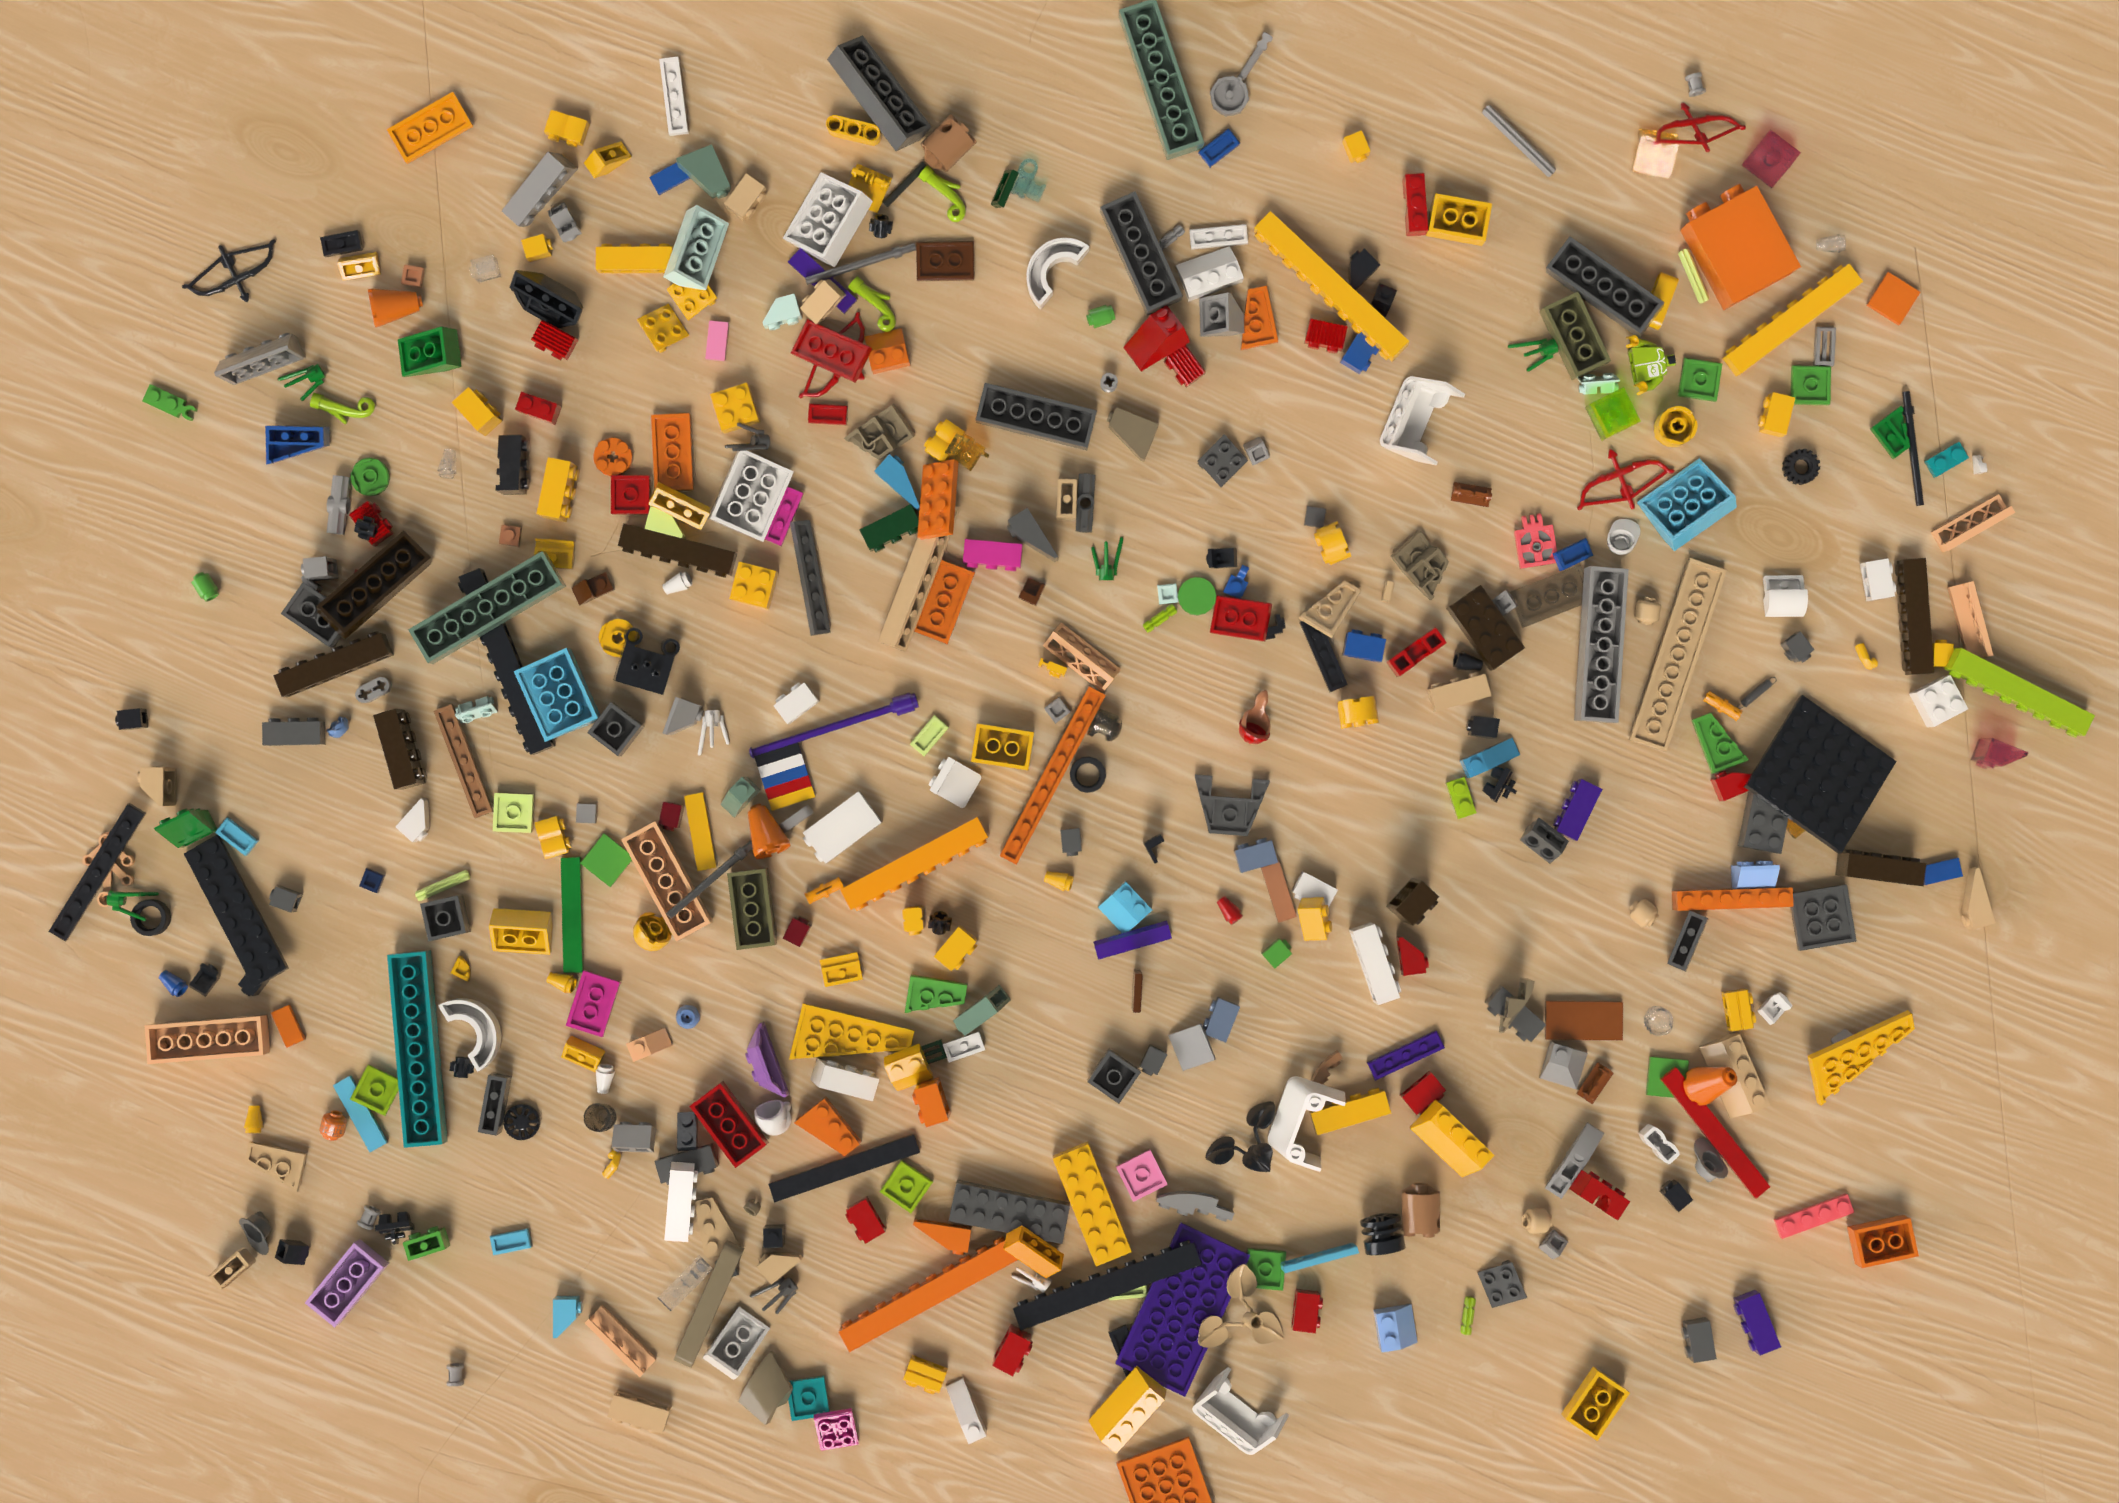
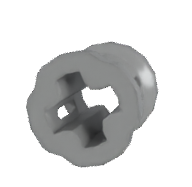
[1685,72,1706,97]
[1100,373,1118,393]
[357,1205,381,1230]
[447,1363,464,1386]

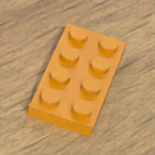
[387,92,473,164]

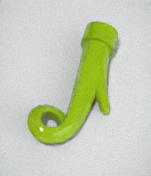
[918,165,966,222]
[848,276,896,332]
[310,393,375,424]

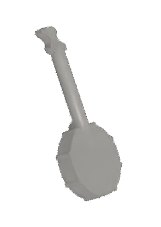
[1210,32,1273,117]

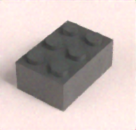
[1738,791,1788,854]

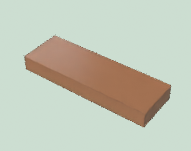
[1261,862,1297,923]

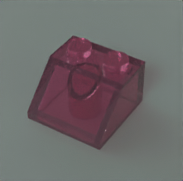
[1742,129,1801,188]
[1971,738,2028,769]

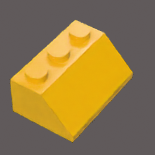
[489,908,553,955]

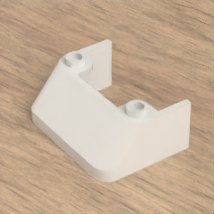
[1380,376,1465,465]
[1268,1076,1346,1172]
[1192,1367,1289,1455]

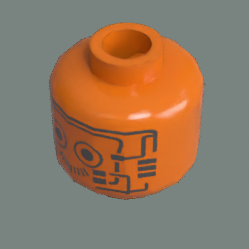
[319,1110,347,1141]

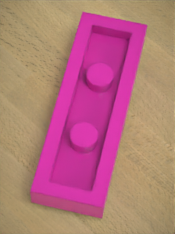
[765,486,804,547]

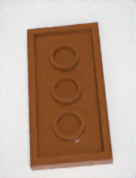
[1545,1001,1623,1041]

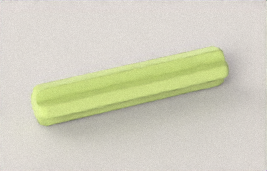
[1678,248,1709,303]
[415,870,470,901]

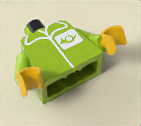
[1626,335,1676,395]

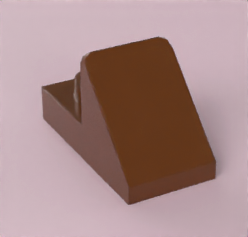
[572,572,614,606]

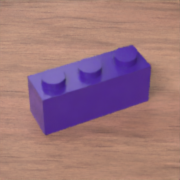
[1553,779,1603,841]
[1733,1290,1781,1356]

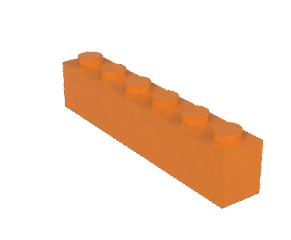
[1672,887,1794,911]

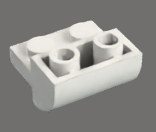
[1763,575,1808,617]

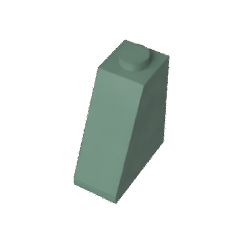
[676,144,730,199]
[721,777,761,818]
[953,985,1011,1036]

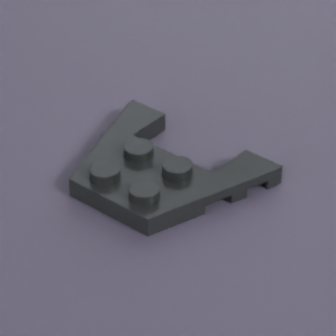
[1195,774,1270,836]

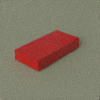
[808,403,848,426]

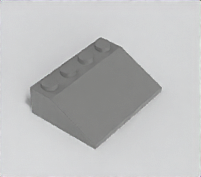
[214,333,305,385]

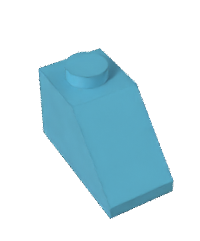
[553,1296,583,1338]

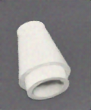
[662,571,693,595]
[596,1064,615,1094]

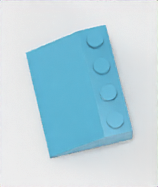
[1637,458,1737,551]
[514,648,600,742]

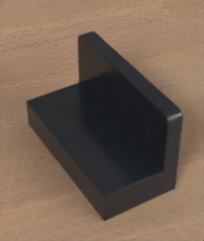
[1143,834,1164,864]

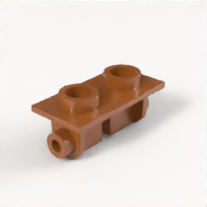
[1451,482,1492,507]
[1576,1062,1614,1104]

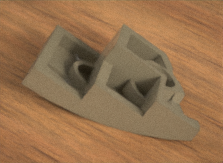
[844,404,916,460]
[1390,531,1449,600]
[1499,978,1535,1033]
[738,1351,793,1425]

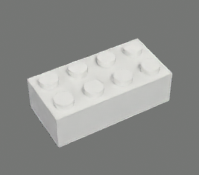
[1349,922,1401,1005]

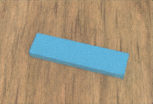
[333,1076,388,1152]
[1280,1243,1359,1273]

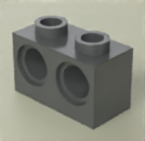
[1520,818,1569,864]

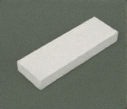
[1189,224,1248,250]

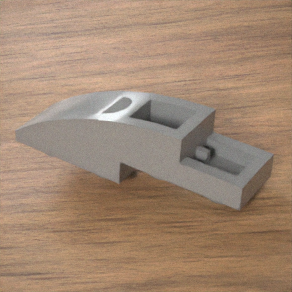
[1545,1122,1604,1199]
[1156,1191,1234,1222]

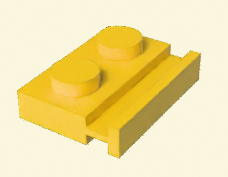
[534,538,575,569]
[1038,658,1067,679]
[820,952,863,987]

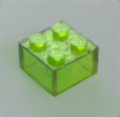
[1585,387,1641,441]

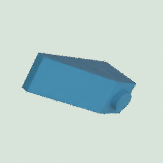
[874,454,920,511]
[1459,738,1520,778]

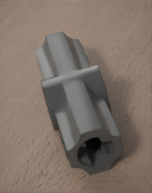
[1075,473,1095,533]

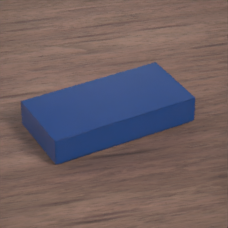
[1198,128,1240,168]
[649,163,690,195]
[1553,538,1594,571]
[1924,858,1963,885]

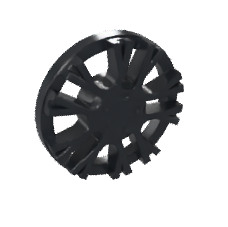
[503,1104,540,1140]

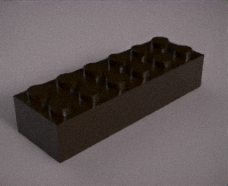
[316,530,431,640]

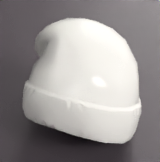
[754,1100,792,1136]

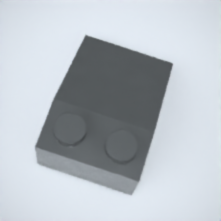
[1007,508,1058,562]
[281,582,341,647]

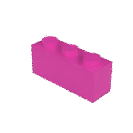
[963,539,1023,572]

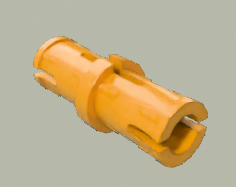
[1703,690,1743,721]
[805,877,844,904]

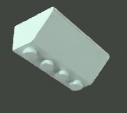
[663,205,729,290]

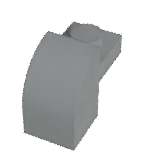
[547,202,582,243]

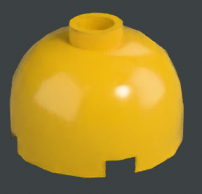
[633,912,672,951]

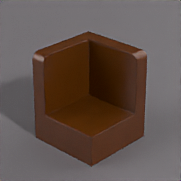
[1018,578,1046,606]

